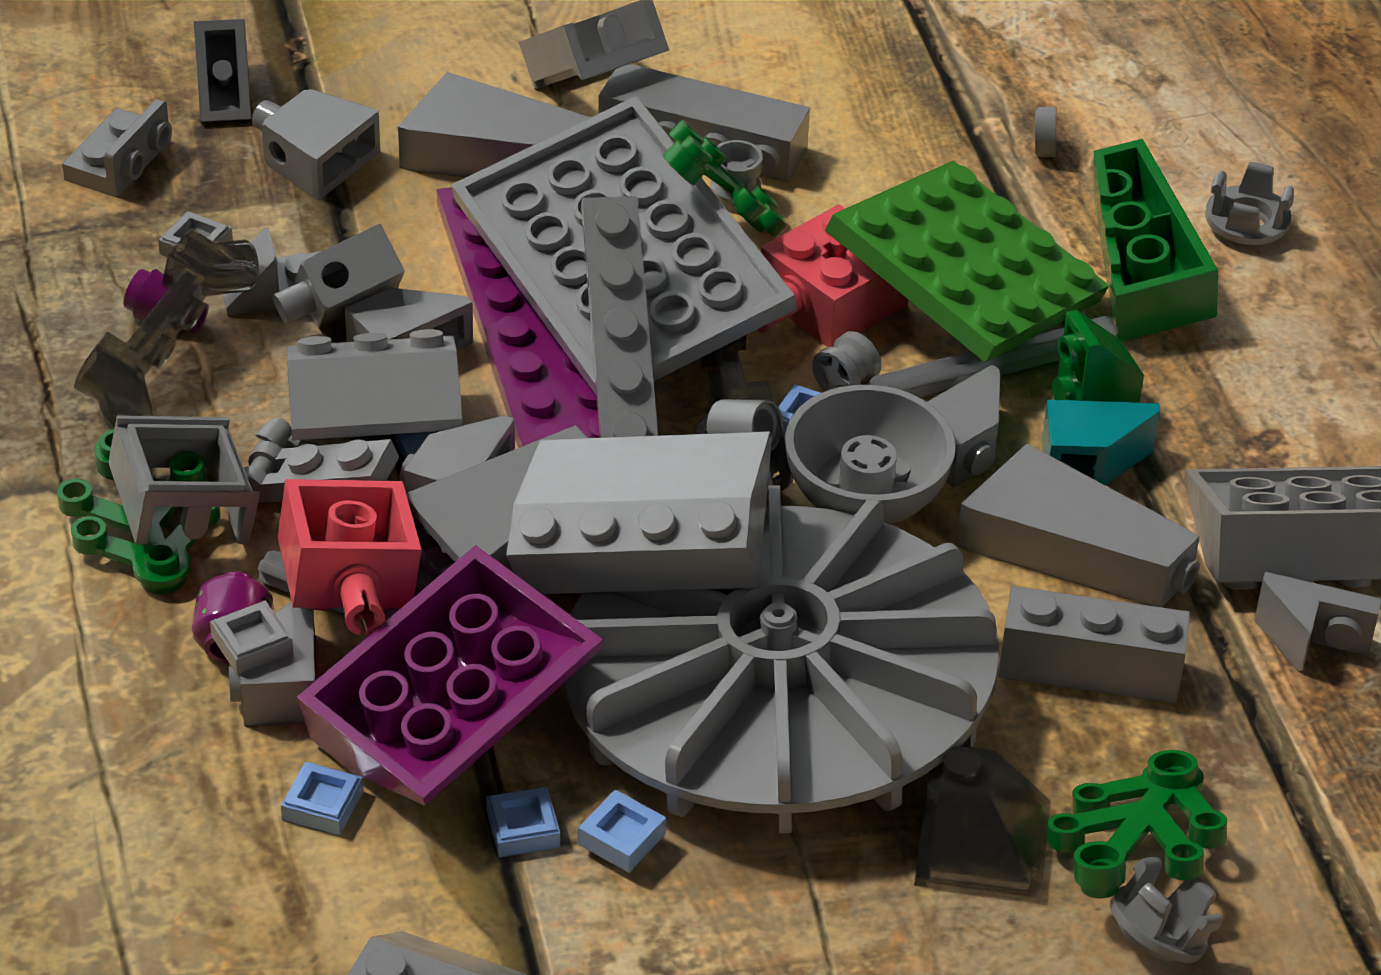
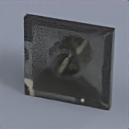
[914,746,1051,903]

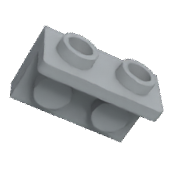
[62,99,172,197]

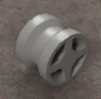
[812,331,881,391]

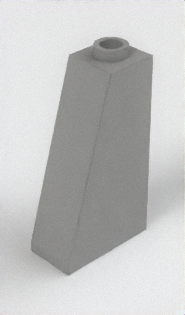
[398,72,591,177]
[406,425,587,578]
[957,444,1200,607]

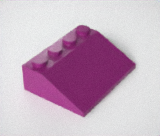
[297,545,605,805]

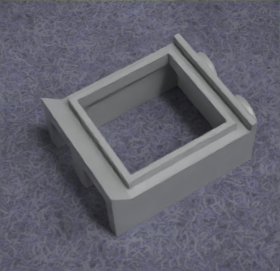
[519,0,669,89]
[108,416,261,544]

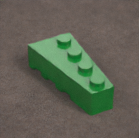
[1094,138,1218,341]

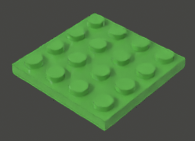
[825,161,1109,363]

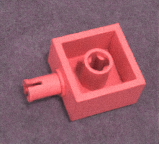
[757,204,908,347]
[278,479,422,635]

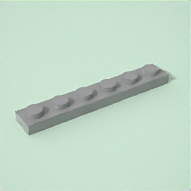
[581,196,658,438]

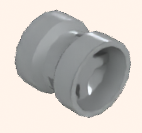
[710,140,763,212]

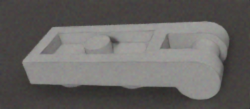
[244,439,399,503]

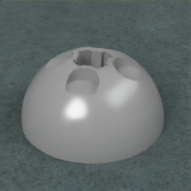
[785,385,956,525]

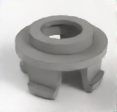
[1205,162,1294,245]
[1110,857,1223,963]

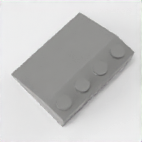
[506,432,772,594]
[1184,466,1381,590]

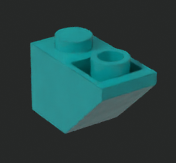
[1042,400,1160,485]

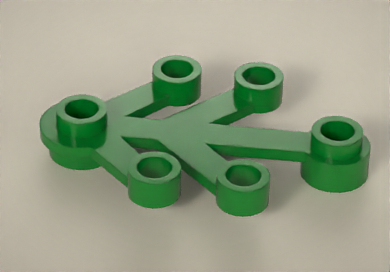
[662,120,789,238]
[57,429,221,594]
[1047,750,1227,899]

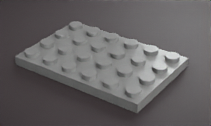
[451,96,797,394]

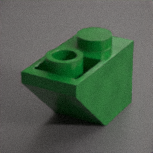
[1052,310,1144,403]

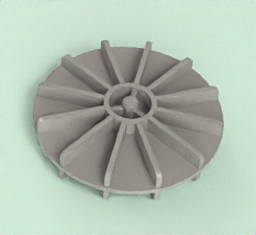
[563,485,999,833]

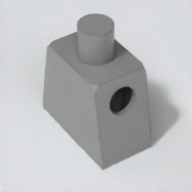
[252,89,381,200]
[273,223,405,328]

